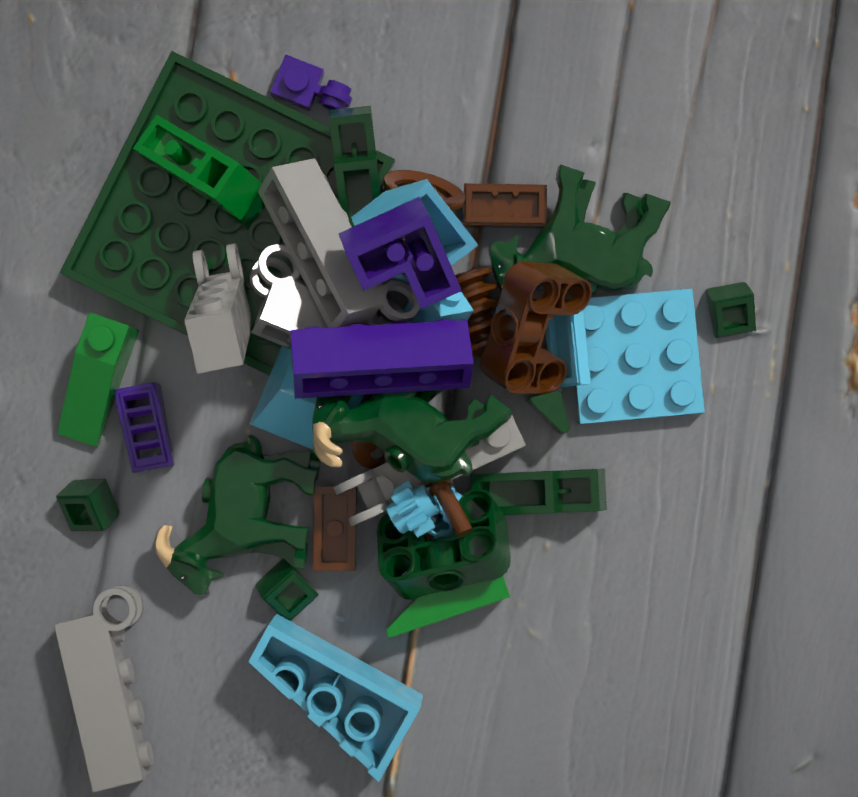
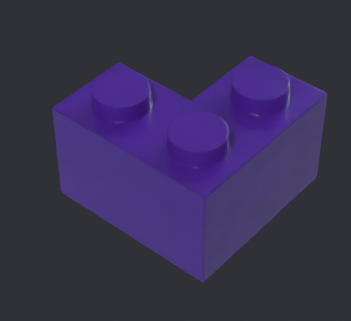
[338,197,462,309]

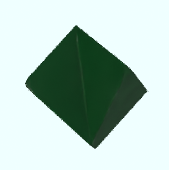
[56,479,119,531]

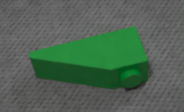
[133,114,262,220]
[57,312,139,447]
[386,550,510,638]

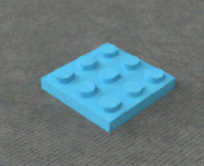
[575,289,705,424]

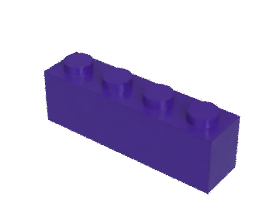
[291,319,474,399]

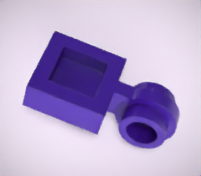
[270,54,352,111]

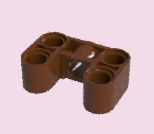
[480,262,592,394]

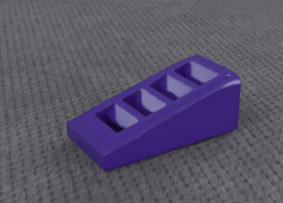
[114,382,175,473]

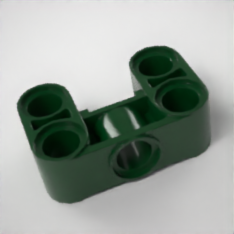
[377,489,511,600]

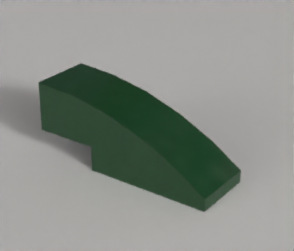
[329,106,381,227]
[471,468,607,516]

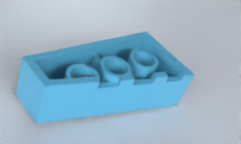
[248,614,423,782]

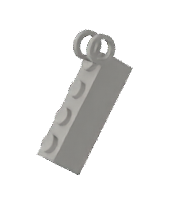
[258,158,420,328]
[184,243,253,374]
[250,245,392,348]
[333,415,526,526]
[54,585,154,793]

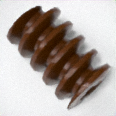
[455,267,499,359]

